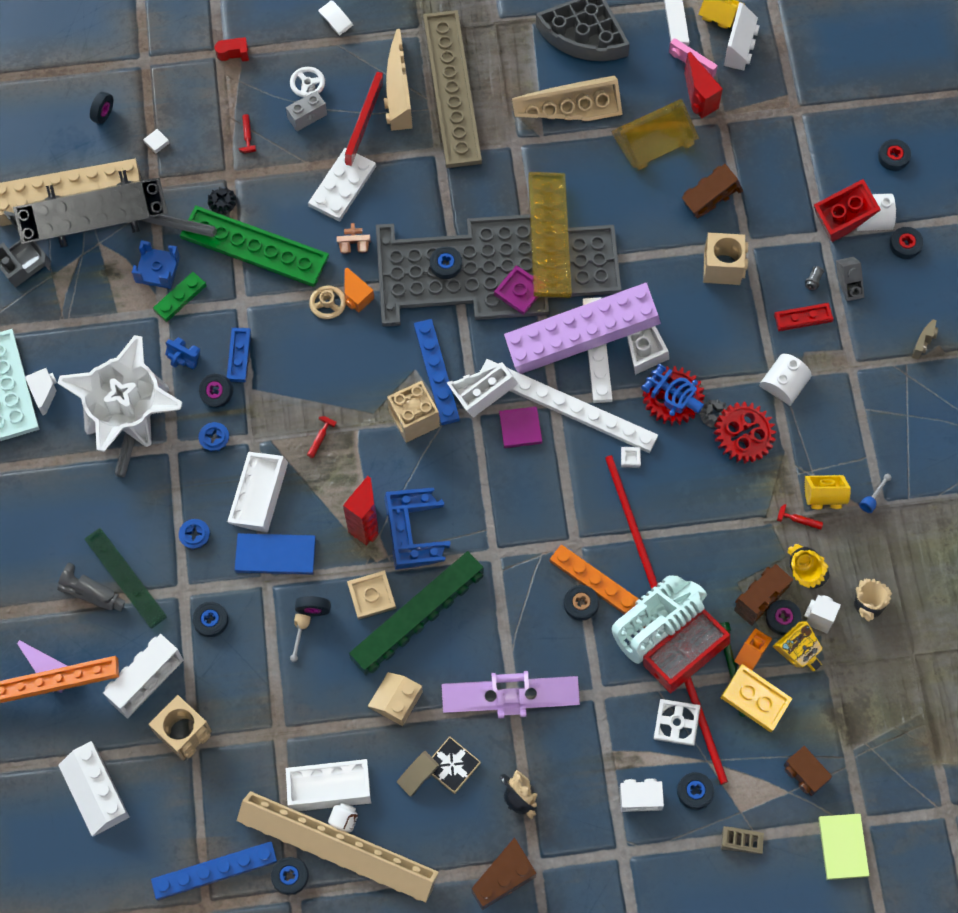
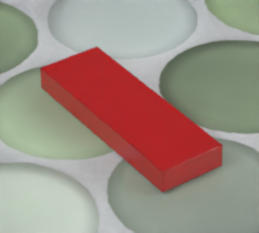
[774,303,833,332]

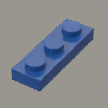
[227,328,251,382]

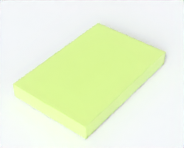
[818,814,869,880]

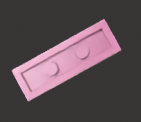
[669,38,718,78]

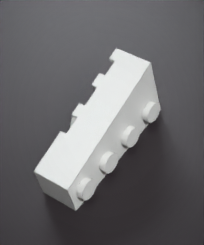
[627,326,669,375]

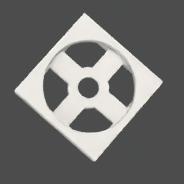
[654,699,701,746]

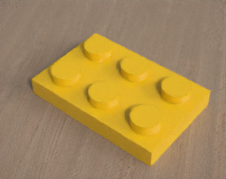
[720,664,792,732]

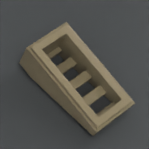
[721,826,764,854]

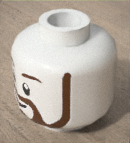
[328,802,358,833]

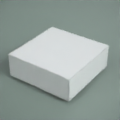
[143,129,169,154]
[621,447,641,468]

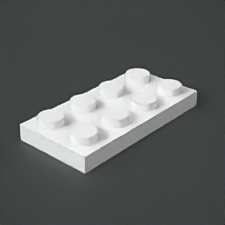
[308,148,376,222]

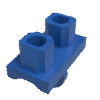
[165,337,200,370]

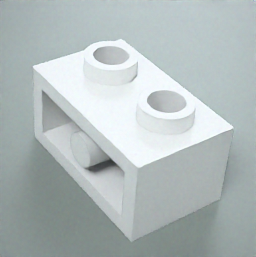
[804,595,841,634]
[619,779,664,812]

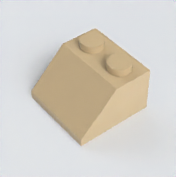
[368,672,423,726]

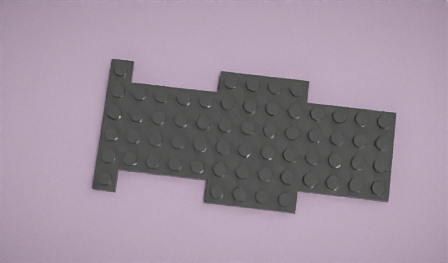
[376,214,621,327]

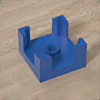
[132,240,180,289]

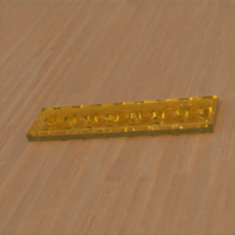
[528,172,572,298]

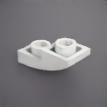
[318,0,353,36]

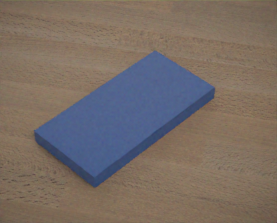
[235,533,316,575]

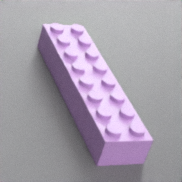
[504,283,661,374]

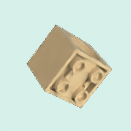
[703,233,748,285]
[387,381,440,443]
[148,695,212,761]

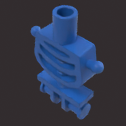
[641,364,704,416]

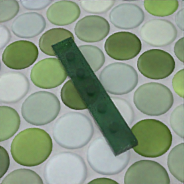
[84,528,167,629]

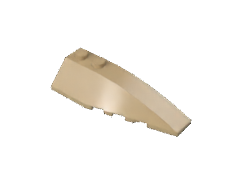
[384,29,412,131]
[512,76,623,121]

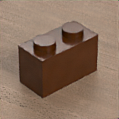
[784,745,833,796]

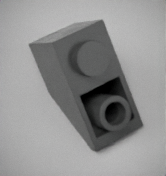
[836,257,865,301]

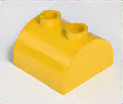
[805,475,851,509]

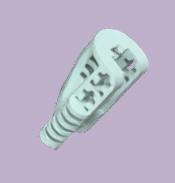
[612,576,707,664]

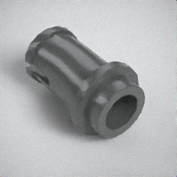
[805,266,824,290]

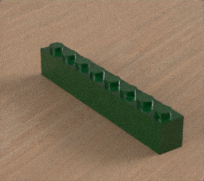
[349,551,484,675]

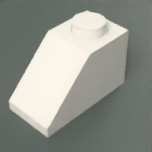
[25,368,57,415]

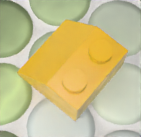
[698,0,745,29]

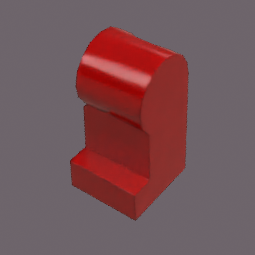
[214,37,249,62]

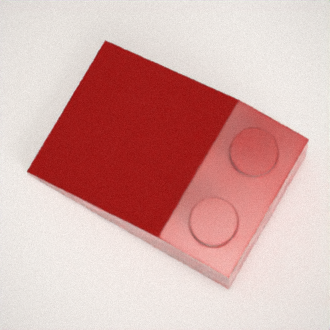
[684,51,723,118]
[814,179,881,242]

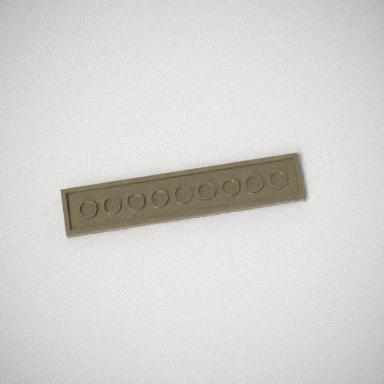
[423,10,482,168]

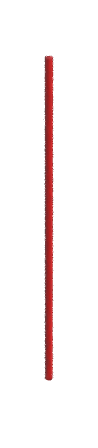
[605,455,728,785]

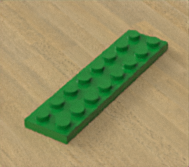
[180,205,329,287]

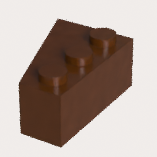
[681,164,743,219]
[734,564,794,626]
[472,837,537,910]

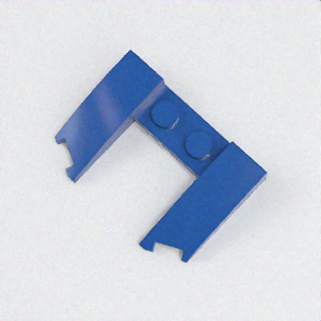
[384,488,451,570]

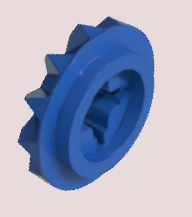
[198,422,229,452]
[179,519,210,549]

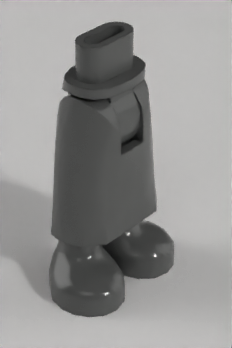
[57,562,125,612]

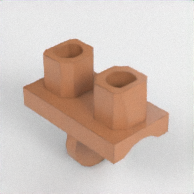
[337,223,371,254]

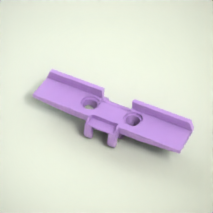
[442,671,580,718]

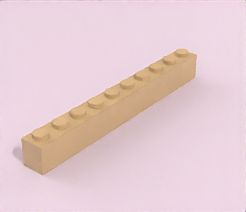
[237,791,439,902]

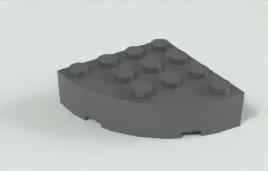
[536,0,630,61]

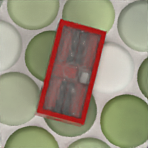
[643,609,730,694]

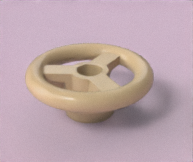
[309,286,346,319]

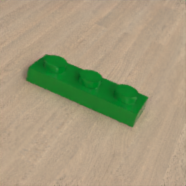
[153,272,206,322]

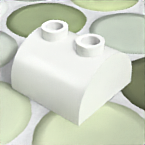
[856,194,896,231]
[759,354,812,406]

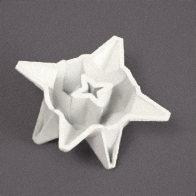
[57,335,182,452]

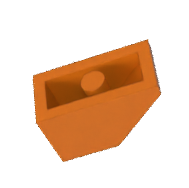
[345,267,374,312]
[734,628,772,670]

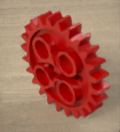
[642,366,705,426]
[714,402,776,464]

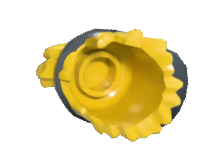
[787,544,830,589]

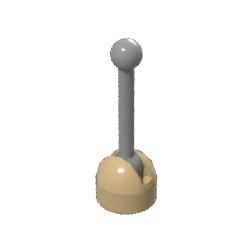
[290,614,311,662]

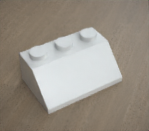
[724,3,760,71]

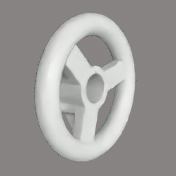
[290,67,325,97]

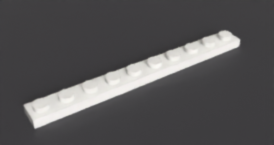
[481,359,658,453]

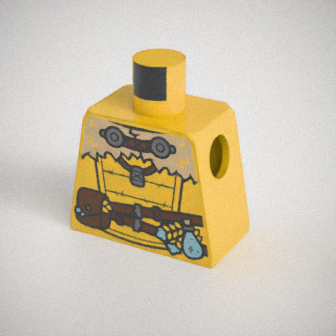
[773,621,822,671]

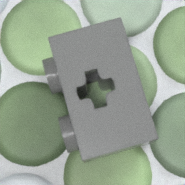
[286,91,327,131]

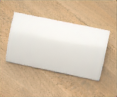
[227,452,288,533]
[286,759,371,811]

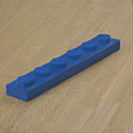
[414,319,460,425]
[151,841,277,900]

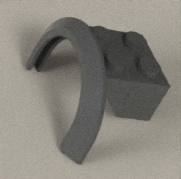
[0,211,51,288]

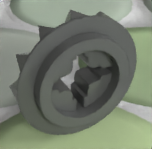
[700,399,728,428]

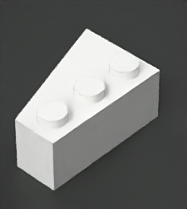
[447,362,519,418]

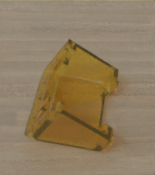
[611,99,699,170]

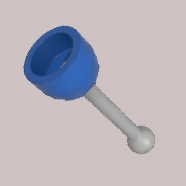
[859,474,891,513]

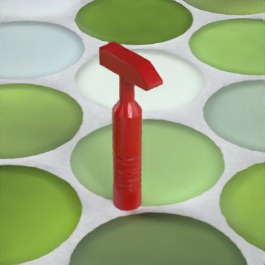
[239,114,256,153]
[307,416,337,458]
[777,504,823,530]

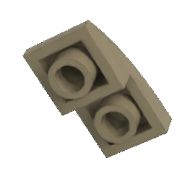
[911,320,938,359]
[397,751,439,797]

